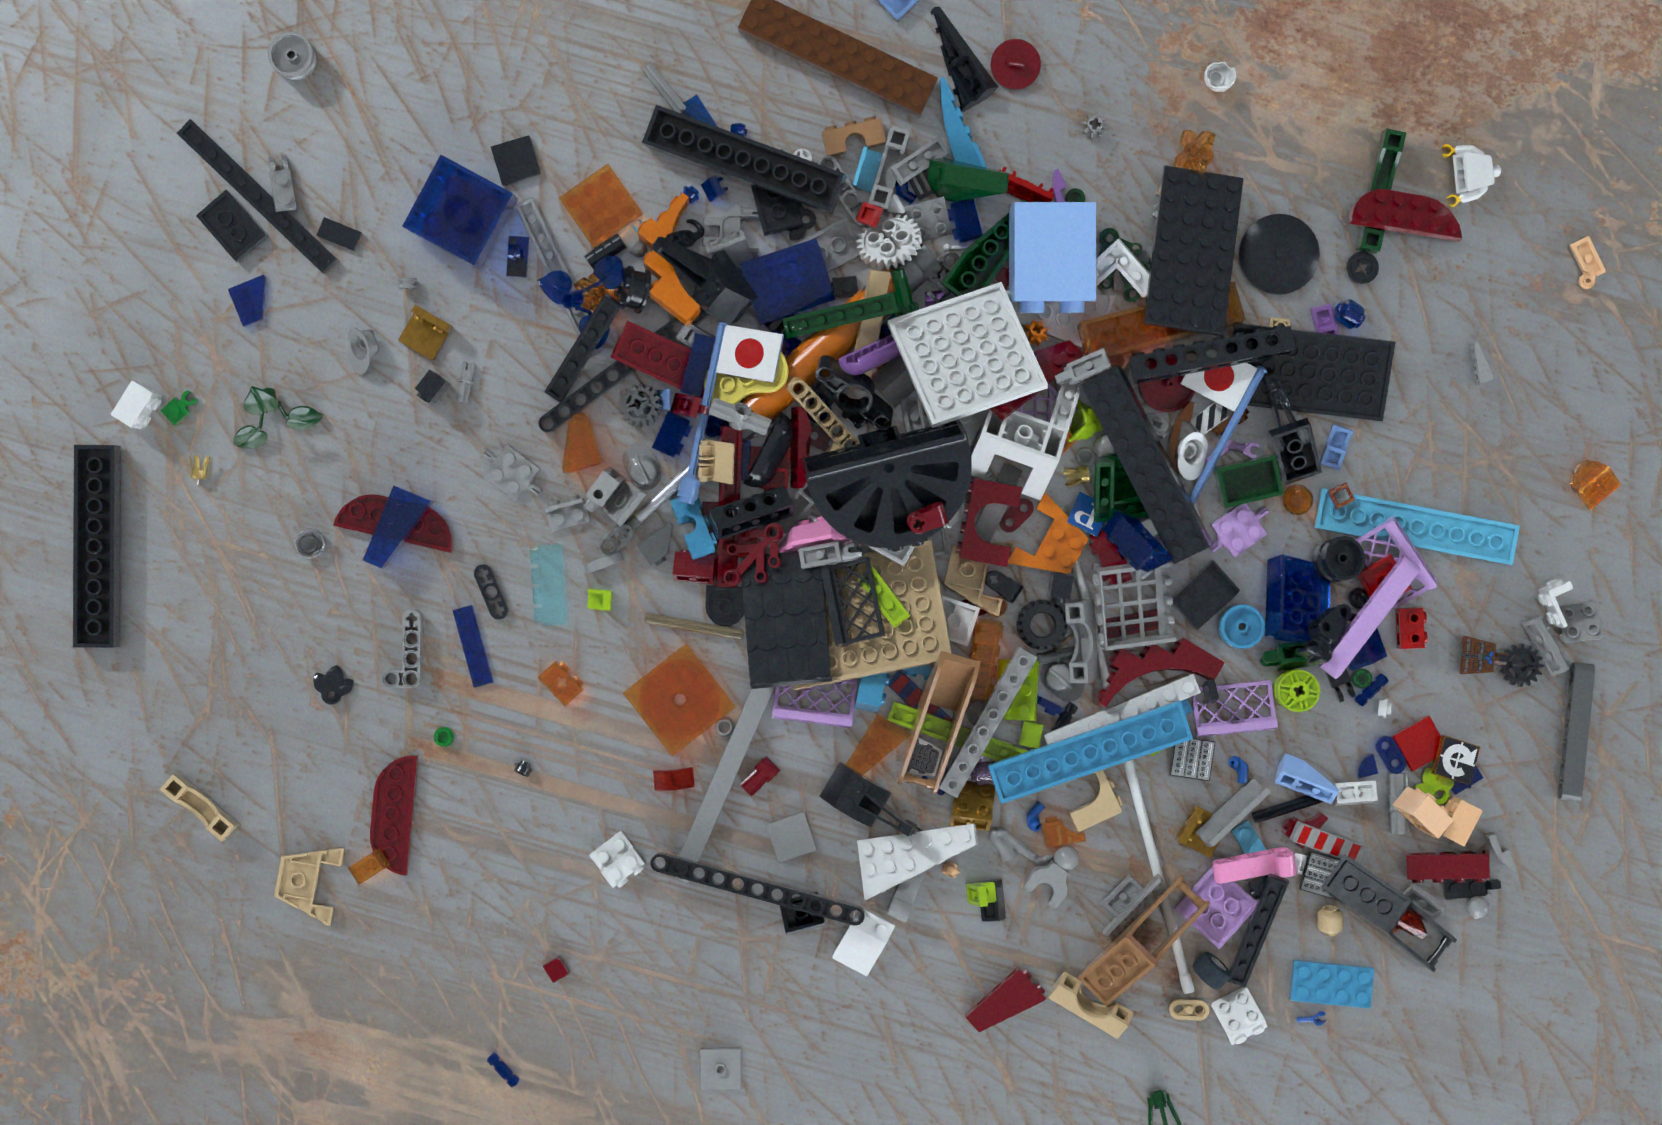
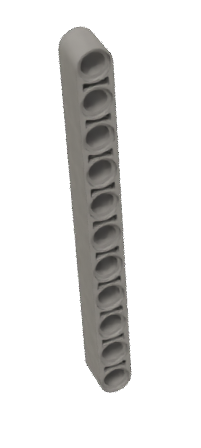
[673,687,774,883]

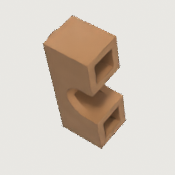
[822,116,886,157]

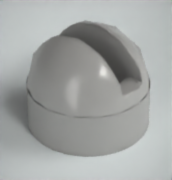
[630,240,647,257]

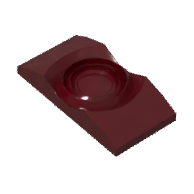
[790,407,812,488]

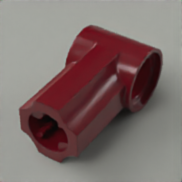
[740,756,781,797]

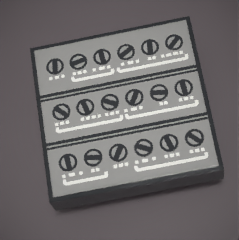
[1169,738,1216,781]
[1299,850,1341,900]

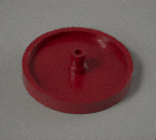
[1138,357,1195,412]

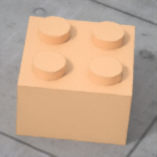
[1393,786,1453,839]
[1442,796,1483,847]

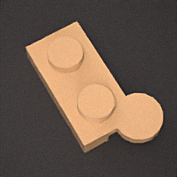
[1569,236,1606,289]

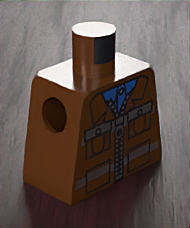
[1459,636,1508,674]

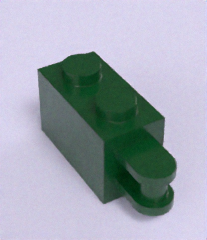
[1260,640,1314,671]

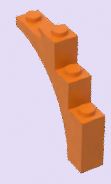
[638,192,701,327]

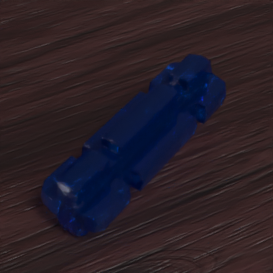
[1354,674,1389,707]
[487,1053,520,1088]

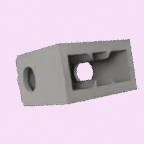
[584,466,626,513]

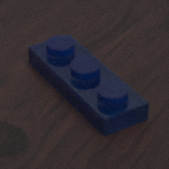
[680,333,716,397]

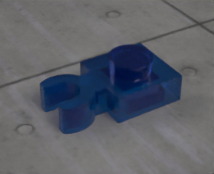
[772,330,802,356]
[1037,695,1064,717]

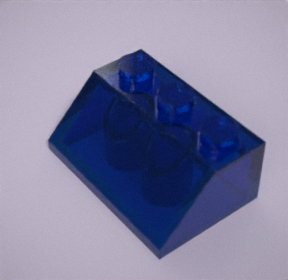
[1102,511,1174,572]

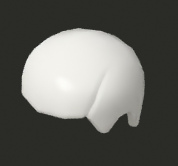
[1204,62,1237,92]

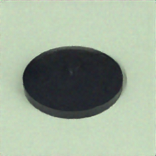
[1238,214,1320,295]

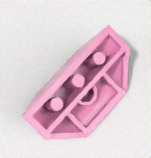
[778,516,851,553]

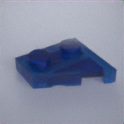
[228,274,266,327]

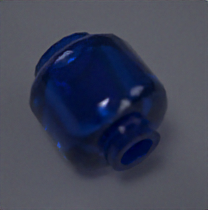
[1335,299,1366,329]

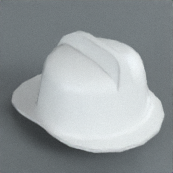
[1176,432,1208,480]

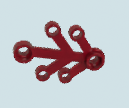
[724,523,784,586]

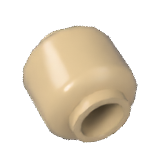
[1317,905,1344,936]

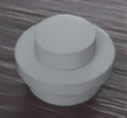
[714,717,734,737]

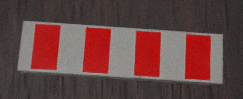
[1289,821,1366,863]

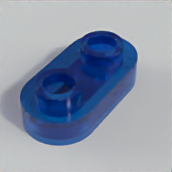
[1374,735,1406,773]

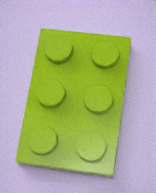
[997,659,1039,721]

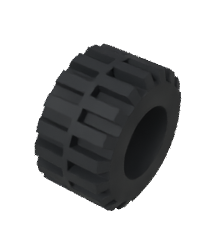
[1016,599,1068,650]

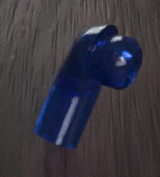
[895,180,917,204]

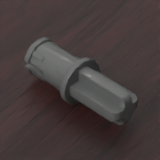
[1036,646,1075,666]

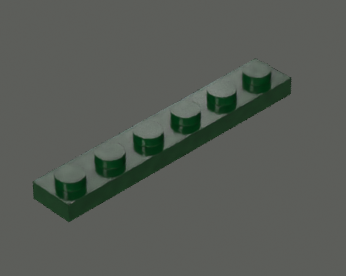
[782,291,901,339]

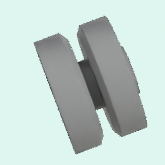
[268,31,318,81]

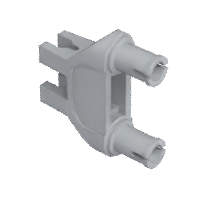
[702,204,760,261]

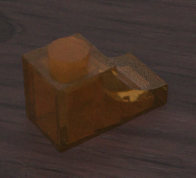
[1041,816,1086,848]

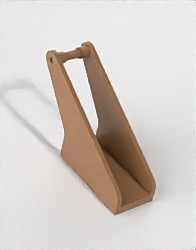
[897,651,980,794]
[1078,874,1211,1007]

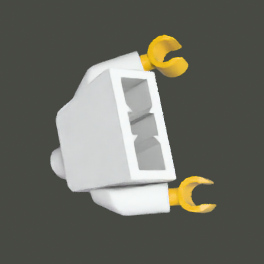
[1441,144,1501,207]

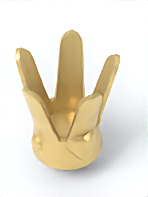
[189,454,210,485]
[1063,466,1094,488]

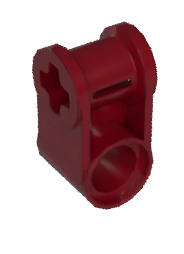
[907,502,949,534]

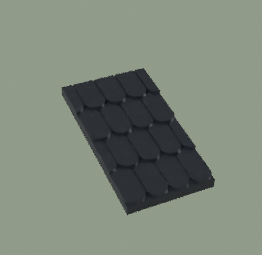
[740,551,832,689]

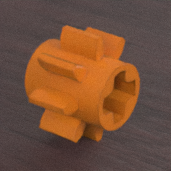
[1023,320,1048,346]

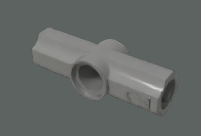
[709,398,772,436]
[1387,772,1409,834]

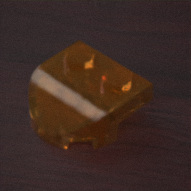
[1570,460,1621,510]

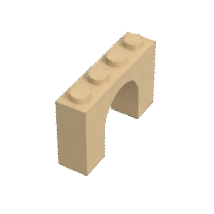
[1069,768,1123,832]

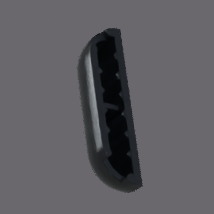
[743,412,794,488]

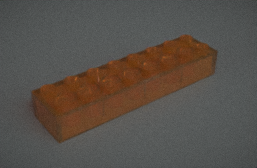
[1077,281,1246,359]

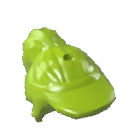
[1068,398,1104,442]

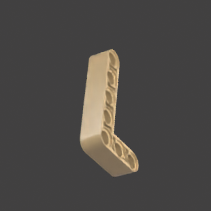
[786,377,860,453]

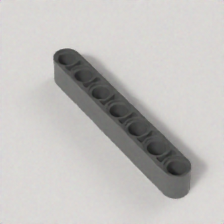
[1558,662,1595,802]

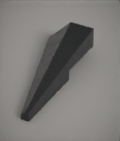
[930,7,998,112]

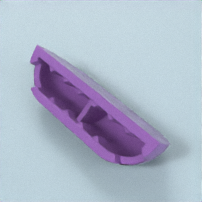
[839,334,901,375]

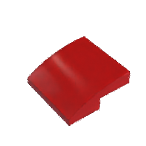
[1392,715,1444,771]

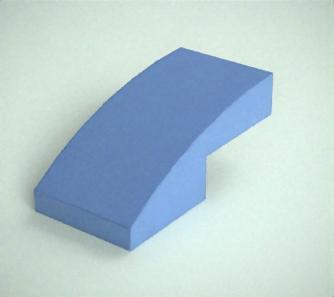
[1320,423,1353,470]

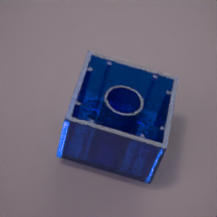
[402,155,518,270]

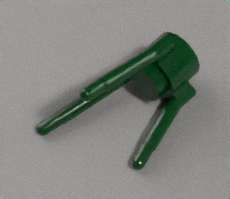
[1147,1090,1182,1125]

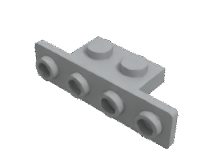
[1102,874,1162,937]

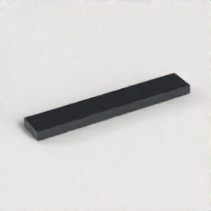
[544,294,623,402]
[1227,873,1289,987]

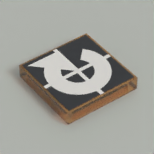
[1431,735,1481,785]

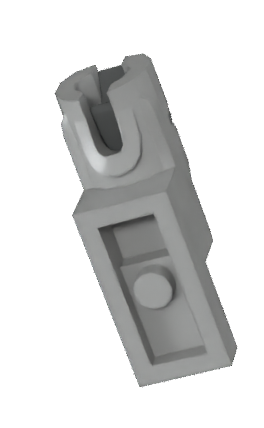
[798,540,864,569]

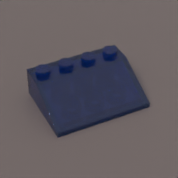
[739,238,836,325]
[1265,554,1330,643]

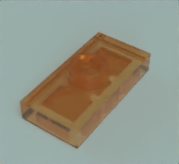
[348,848,390,885]

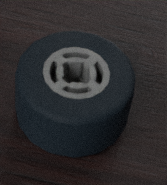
[1193,952,1231,990]

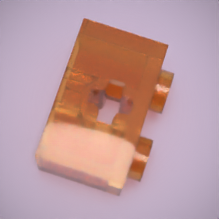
[538,660,584,707]

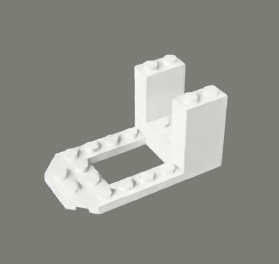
[971,336,1084,500]

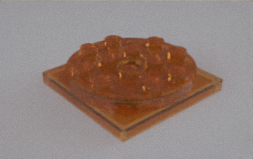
[623,643,736,756]

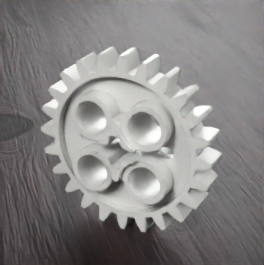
[856,213,922,270]

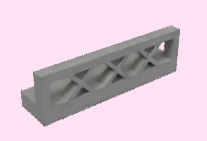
[1195,778,1271,847]

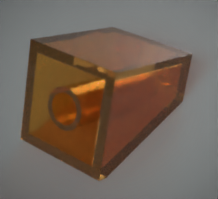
[562,412,605,474]

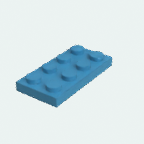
[1289,960,1374,1009]

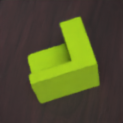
[587,589,613,611]
[1019,721,1044,748]

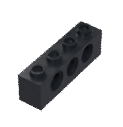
[709,486,794,540]

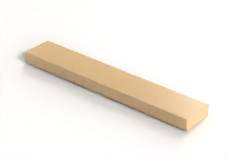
[848,269,891,391]

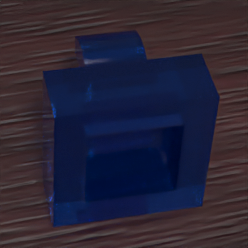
[701,175,728,202]

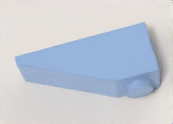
[1275,753,1339,804]

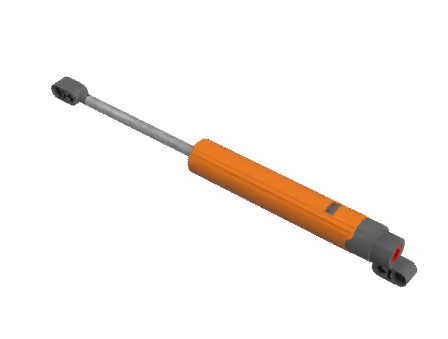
[599,244,959,556]

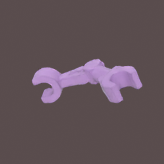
[1205,440,1260,464]

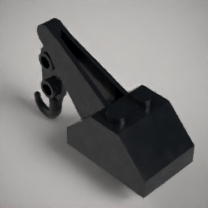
[652,219,758,324]
[1263,370,1322,486]
[819,762,923,837]

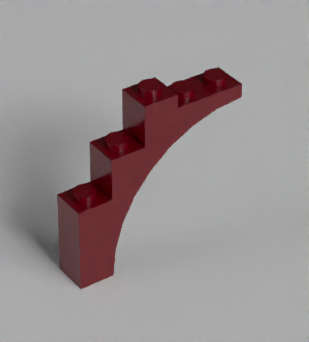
[1096,638,1225,709]

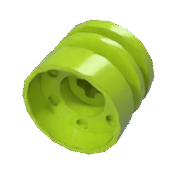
[1272,669,1320,712]

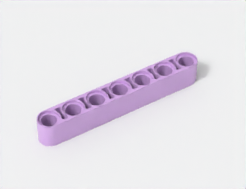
[1319,556,1421,679]

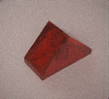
[653,767,695,791]

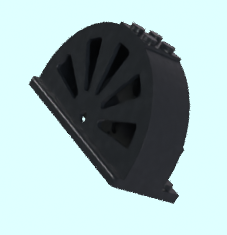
[801,419,972,552]

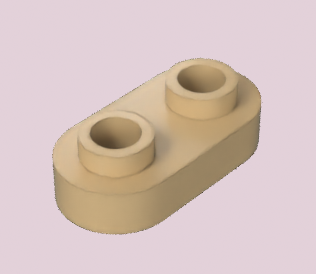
[1168,998,1209,1021]

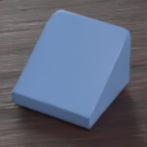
[656,389,671,410]

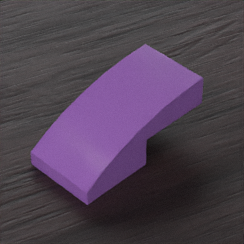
[1052,169,1067,202]
[1310,303,1339,334]

